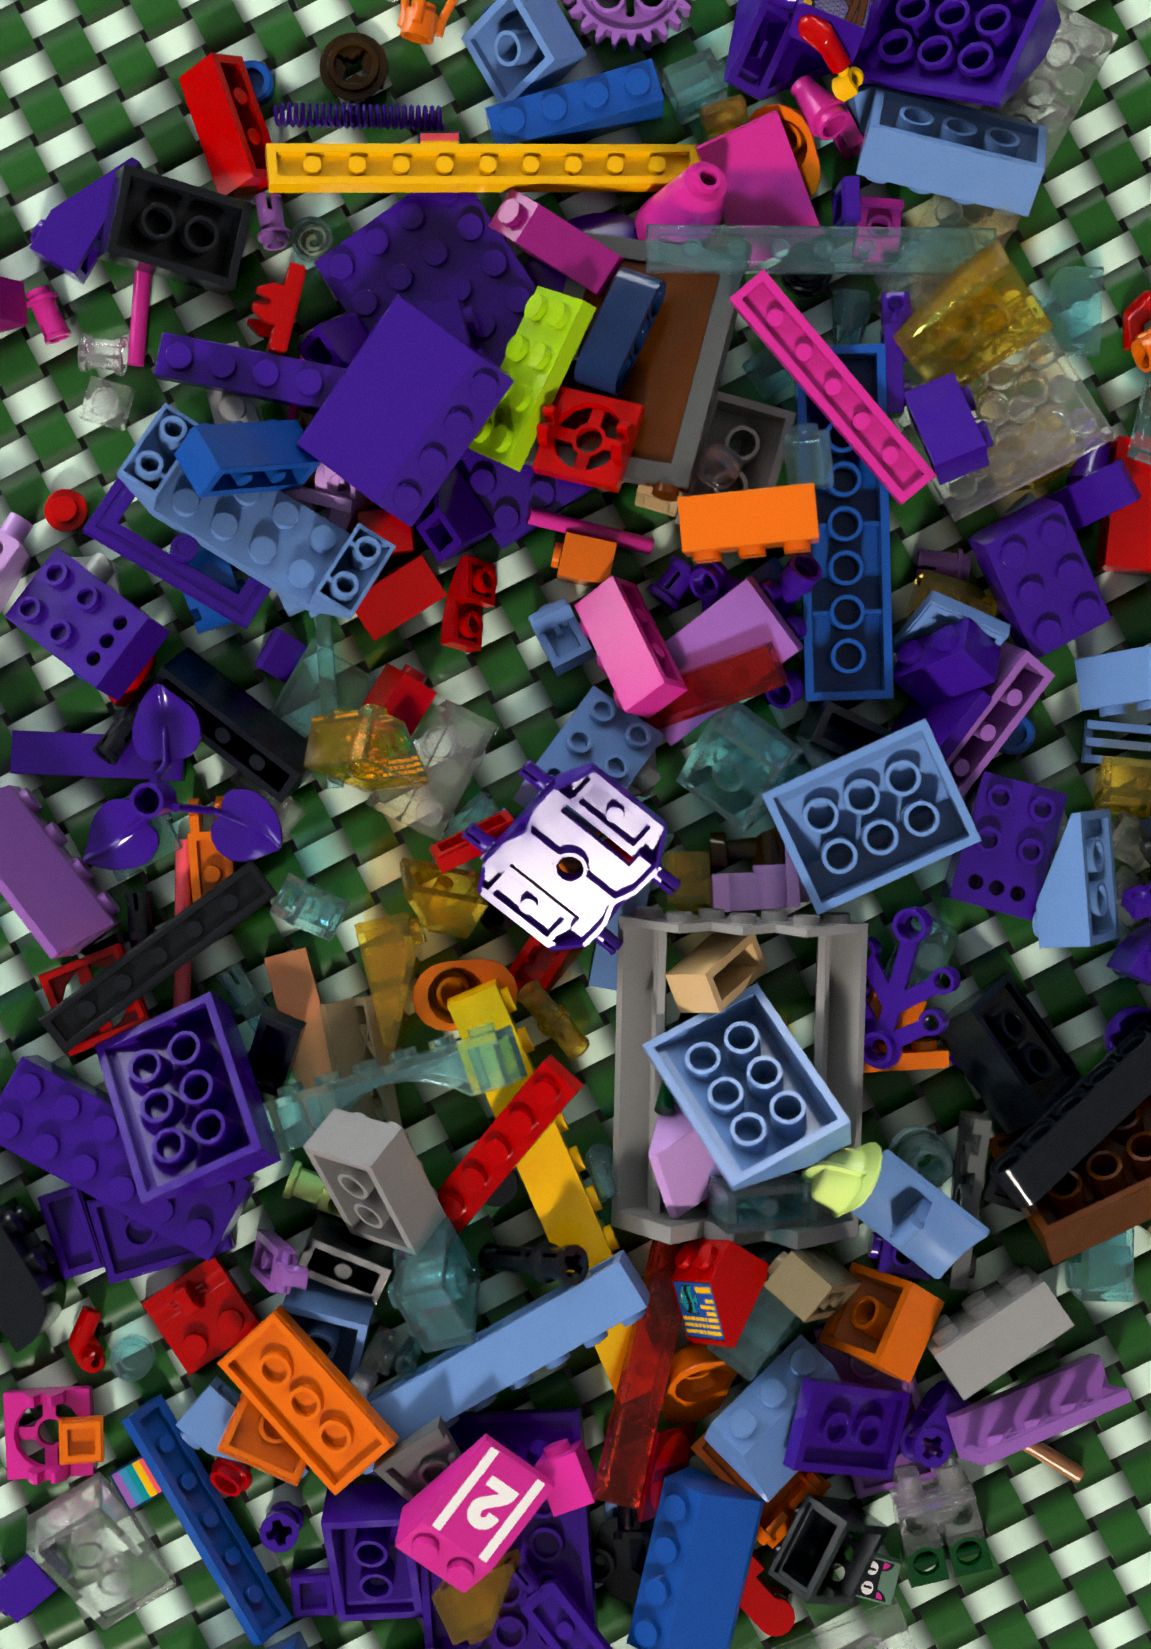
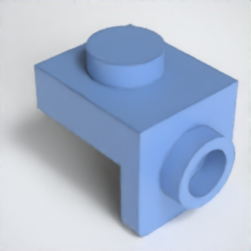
[528,598,596,677]

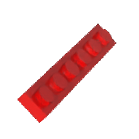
[423,1055,584,1260]

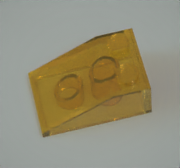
[893,239,1054,387]
[354,910,428,1054]

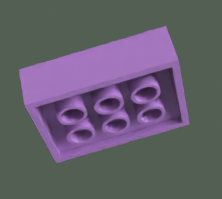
[0,785,122,959]

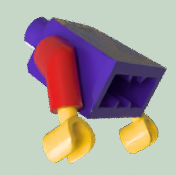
[768,0,873,102]

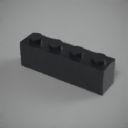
[147,647,324,804]

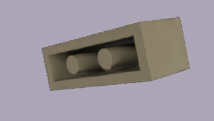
[763,1248,862,1323]

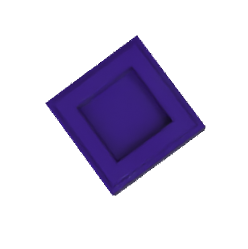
[290,1567,337,1618]

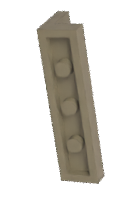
[320,995,402,1127]

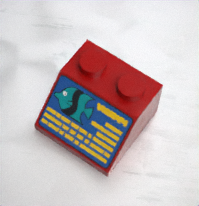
[671,1239,770,1348]

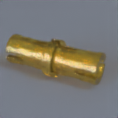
[517,980,590,1059]

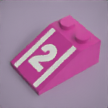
[394,1434,555,1594]

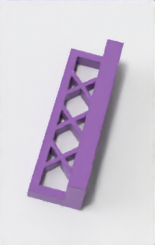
[946,1353,1132,1466]

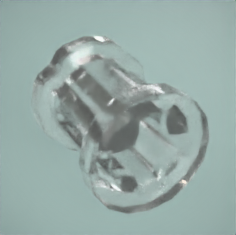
[78,333,129,377]

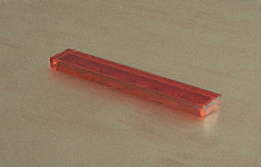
[592,1239,688,1510]

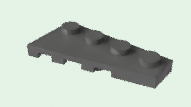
[942,1109,992,1290]

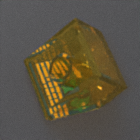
[304,704,428,792]

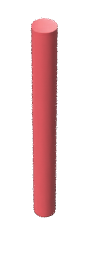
[173,839,192,1009]

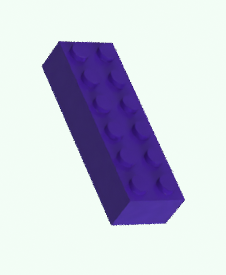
[0,1055,260,1261]

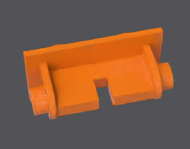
[756,1471,832,1549]

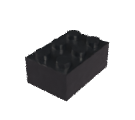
[97,164,253,295]

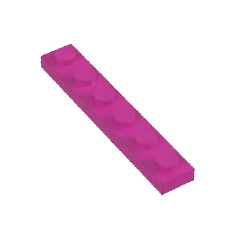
[729,269,936,506]

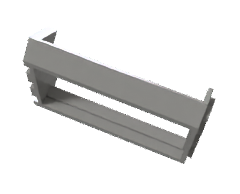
[611,906,868,1250]

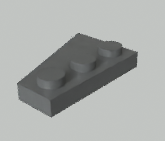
[373,1416,462,1502]

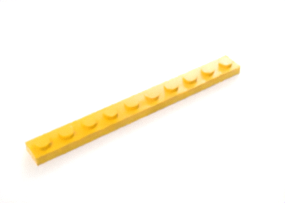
[265,143,699,193]

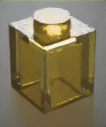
[664,851,711,913]

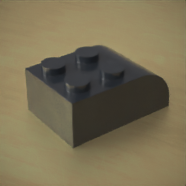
[0,1197,66,1353]

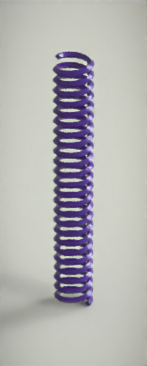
[273,101,445,131]

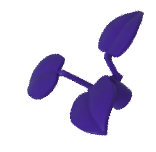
[83,684,283,870]

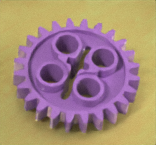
[562,0,696,53]

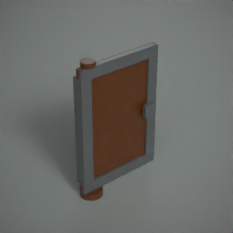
[524,231,752,502]

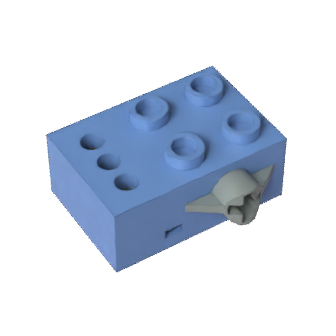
[513,685,665,834]

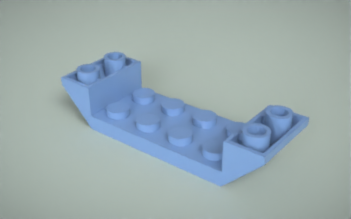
[117,403,396,619]

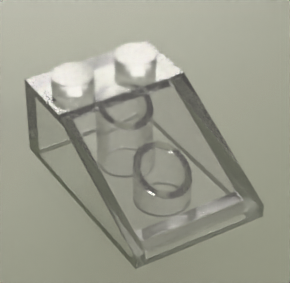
[26,1472,177,1630]

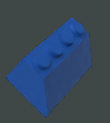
[627,1466,765,1649]

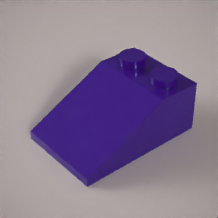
[321,1483,423,1622]

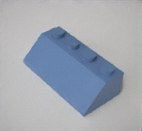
[856,86,1048,217]

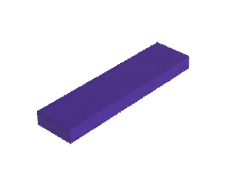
[10,730,186,782]

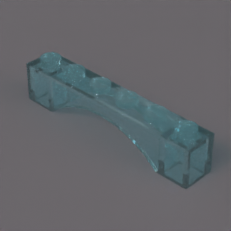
[263,1021,527,1153]

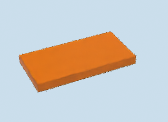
[217,1305,400,1496]

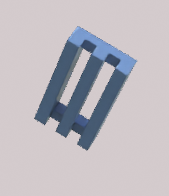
[1080,720,1151,770]

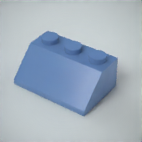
[704,1334,841,1503]

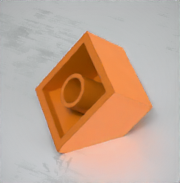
[818,1262,945,1383]

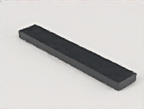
[38,859,278,1054]

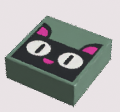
[856,1553,902,1606]

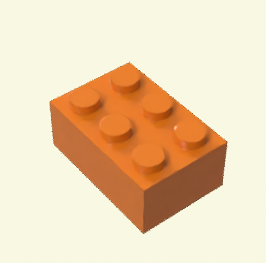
[677,483,819,564]

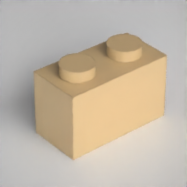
[665,932,768,1013]

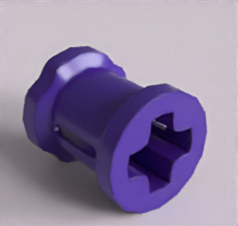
[646,555,693,613]
[260,1501,304,1553]

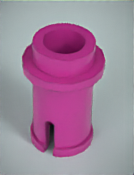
[26,285,72,345]

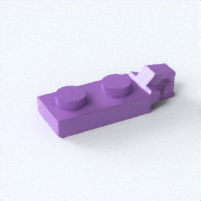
[250,1229,309,1294]

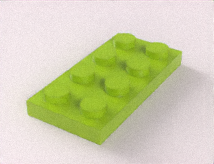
[468,286,596,472]

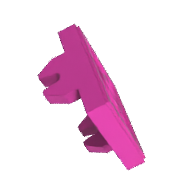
[3,1385,97,1485]

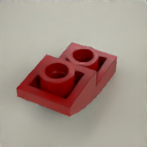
[441,555,497,653]

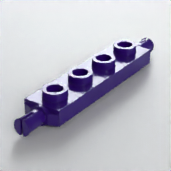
[511,1562,613,1649]

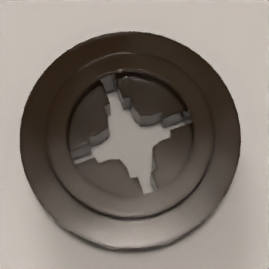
[320,33,389,104]

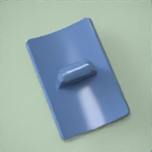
[851,1150,990,1279]

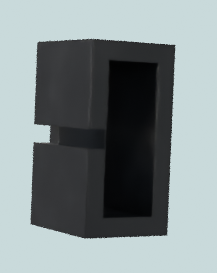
[794,701,894,760]

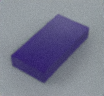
[832,176,861,237]
[1045,458,1142,531]
[37,1185,105,1280]

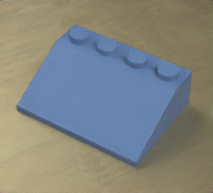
[761,718,982,915]
[642,983,851,1191]

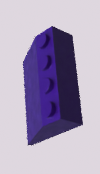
[849,0,1061,108]
[297,294,514,528]
[95,991,281,1206]

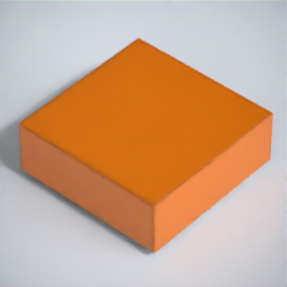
[58,1414,105,1465]

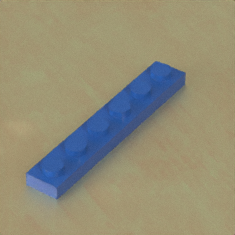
[121,1394,293,1646]

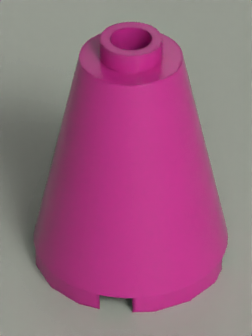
[634,162,727,250]

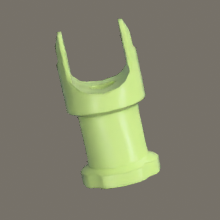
[283,1160,342,1218]

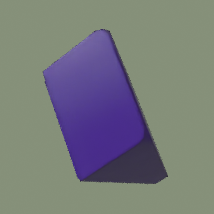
[254,628,307,683]

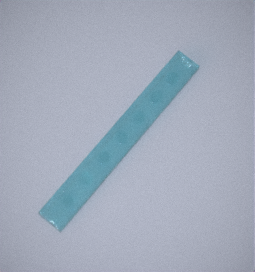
[646,225,997,275]

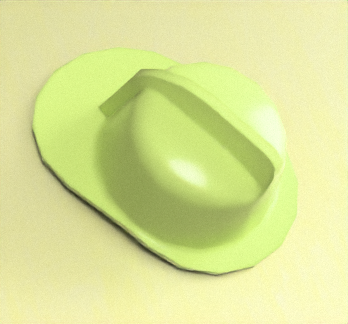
[801,1142,883,1218]

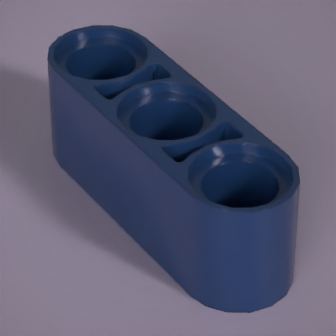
[574,267,666,396]

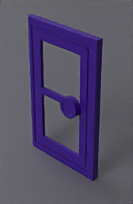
[83,477,271,629]

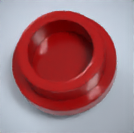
[44,489,88,533]
[210,1457,253,1497]

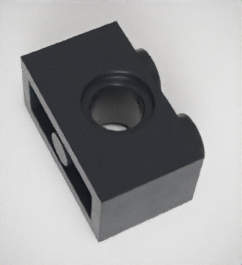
[298,1211,398,1305]

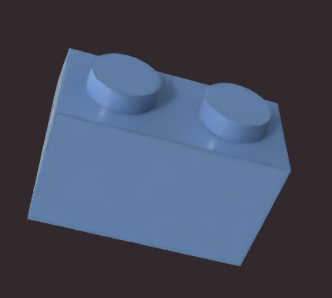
[461,0,587,104]

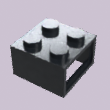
[768,1494,889,1606]

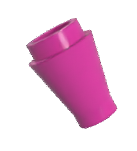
[790,75,849,140]

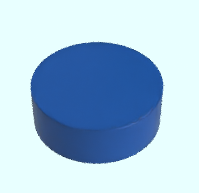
[244,60,275,107]
[999,715,1035,755]

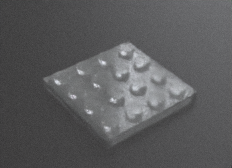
[895,298,1114,522]

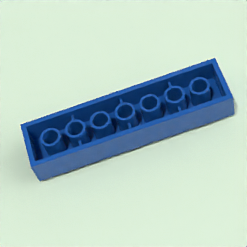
[794,343,894,701]

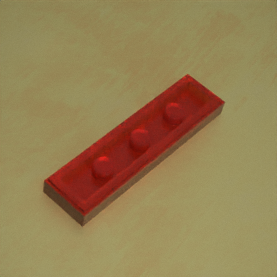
[638,641,789,730]

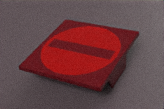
[626,1422,697,1522]

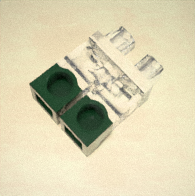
[889,1455,993,1588]

